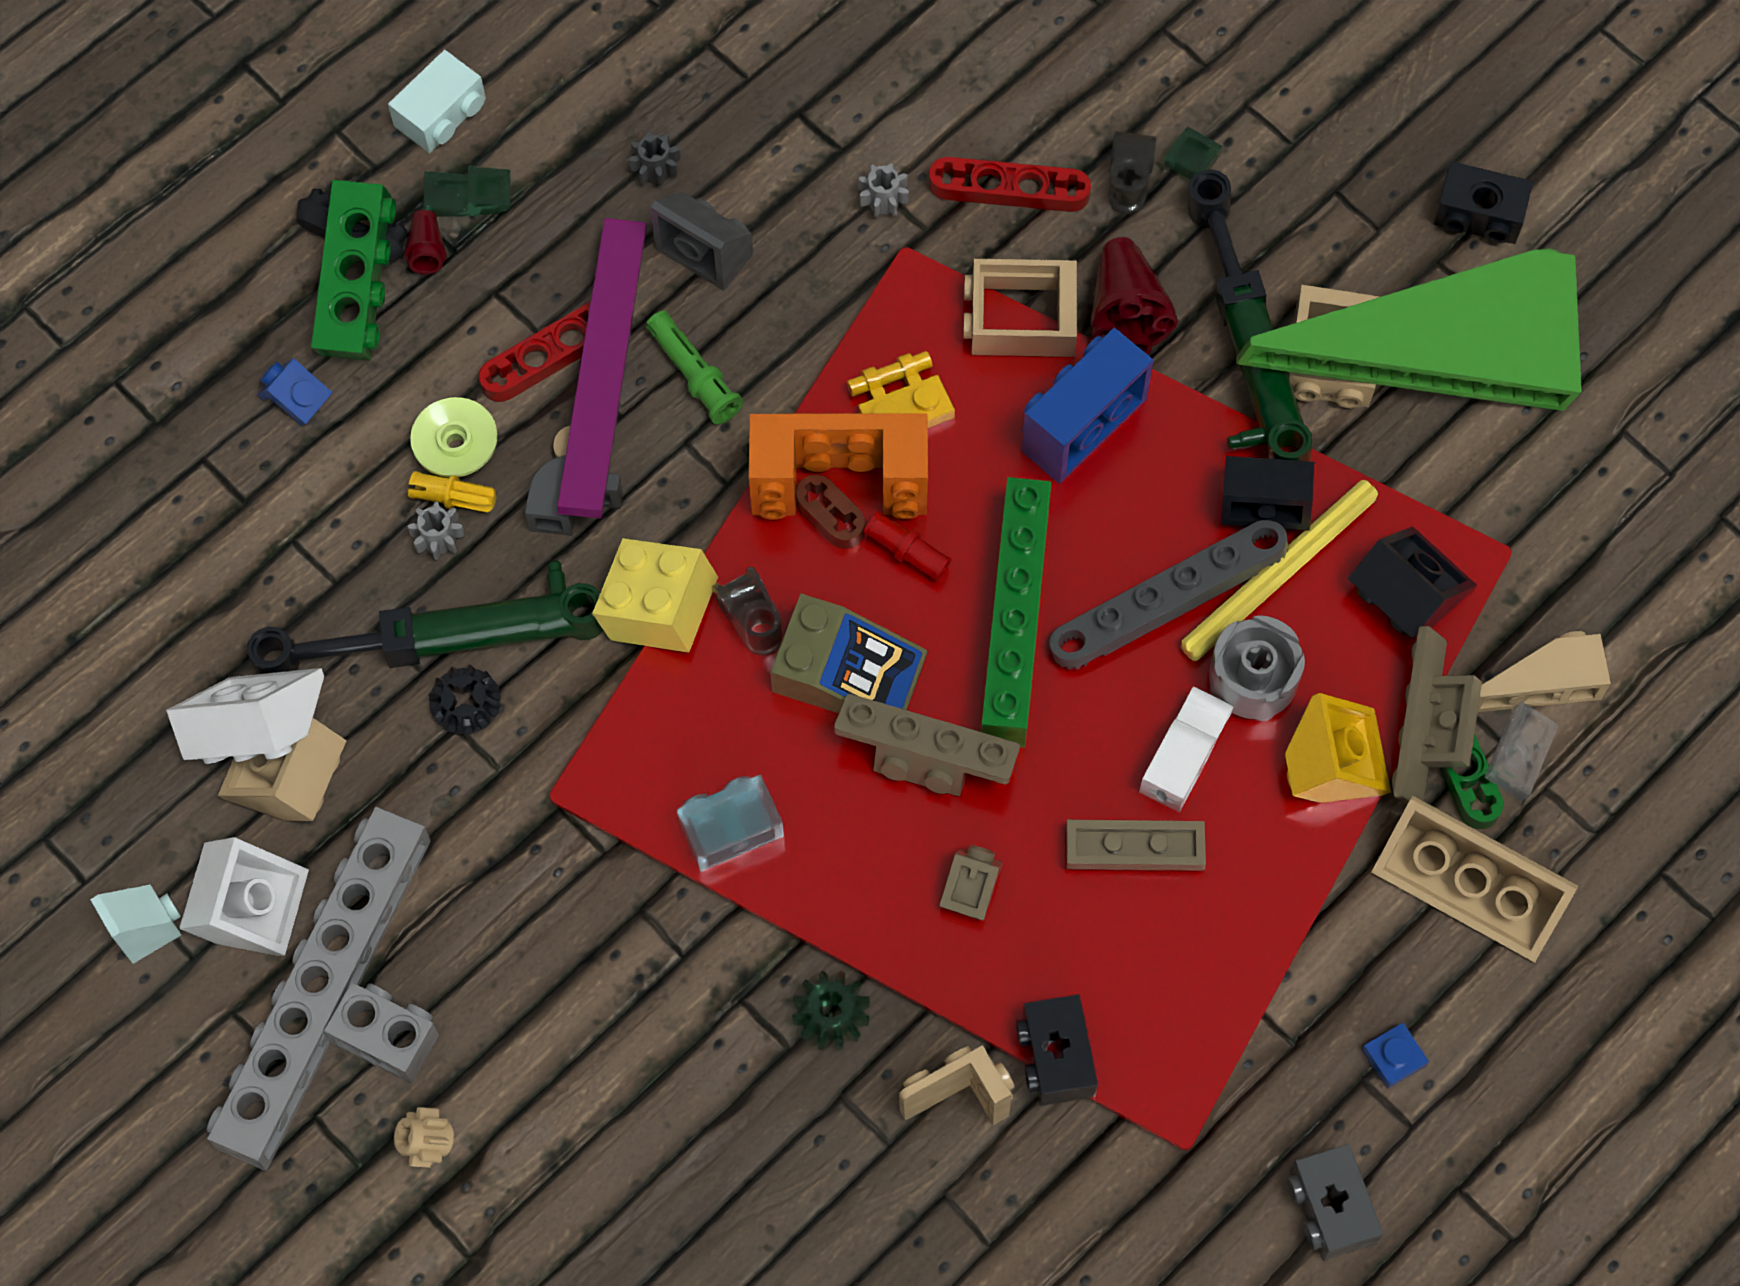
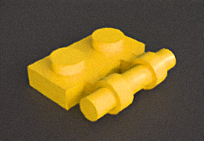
[847,351,955,428]

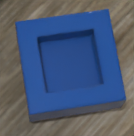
[1362,1023,1429,1089]

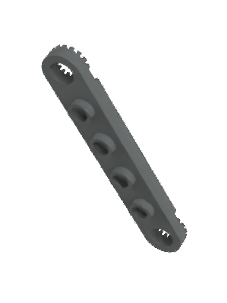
[1050,520,1288,669]

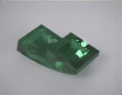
[423,166,510,217]

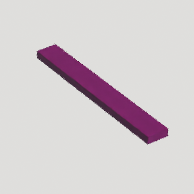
[557,218,647,519]

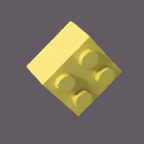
[592,538,718,653]

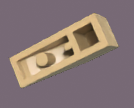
[1478,631,1611,712]

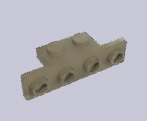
[1392,626,1482,805]
[834,694,1020,797]

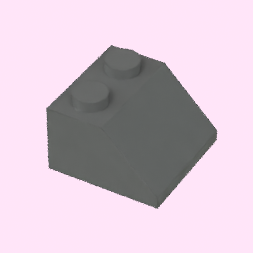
[650,192,753,291]

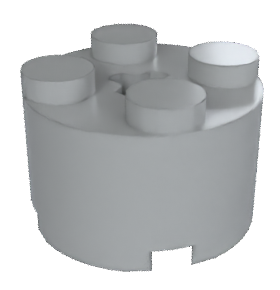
[1209,616,1305,721]

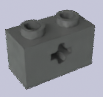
[1287,1144,1383,1261]

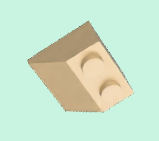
[218,718,347,821]

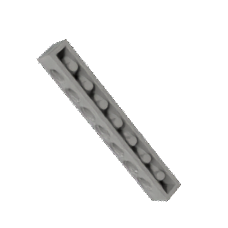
[207,806,431,1171]

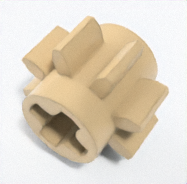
[394,1107,454,1168]

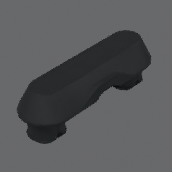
[296,188,408,262]

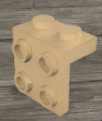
[899,1045,1014,1125]

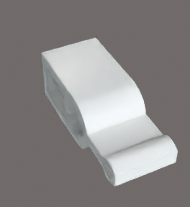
[1139,686,1234,813]

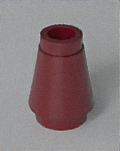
[404,210,447,274]

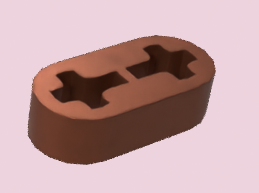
[796,475,865,549]

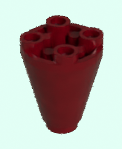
[1091,237,1178,355]

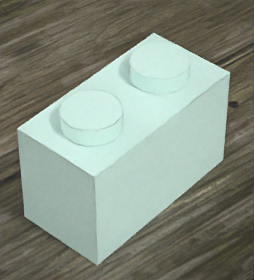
[388,50,486,153]

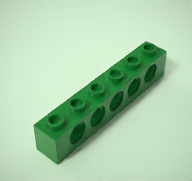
[981,477,1051,748]

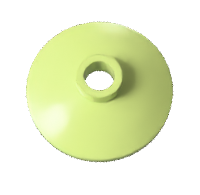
[410,397,498,477]

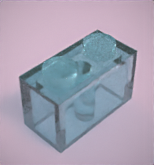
[676,774,784,872]

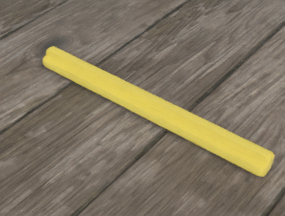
[1180,480,1378,661]

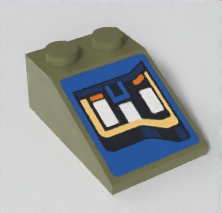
[770,593,928,713]

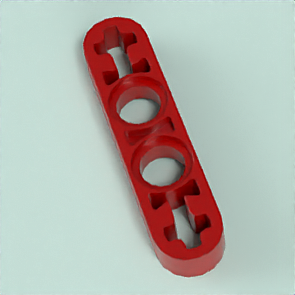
[929,157,1091,212]
[479,301,591,402]

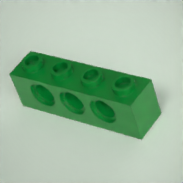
[311,180,396,361]

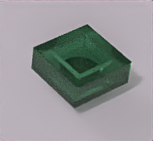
[1164,126,1223,180]

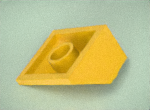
[1285,693,1391,803]

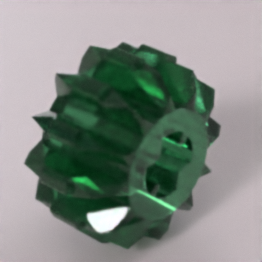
[792,971,870,1051]

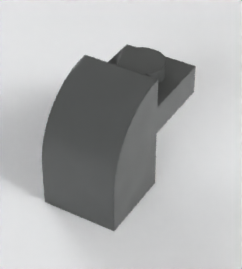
[525,455,623,536]

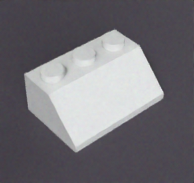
[166,668,324,764]

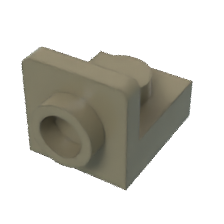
[939,845,1003,920]

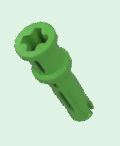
[645,310,744,425]

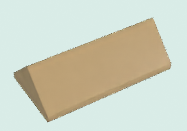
[1371,796,1578,962]

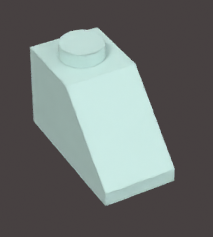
[90,885,181,964]

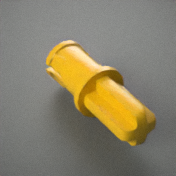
[408,471,497,512]

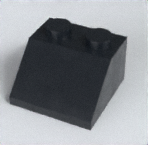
[1347,526,1477,639]

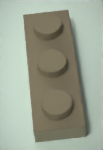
[1066,820,1206,871]

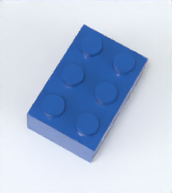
[1021,327,1154,484]

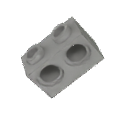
[324,983,439,1084]

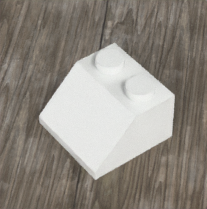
[179,837,309,956]

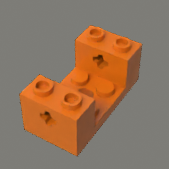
[749,413,928,520]

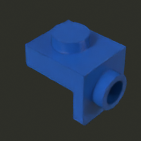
[257,358,333,426]

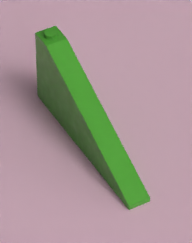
[1236,249,1582,411]

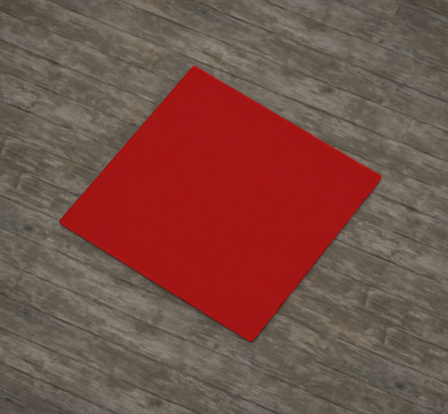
[550,247,1512,1151]

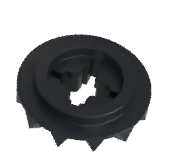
[429,664,501,734]

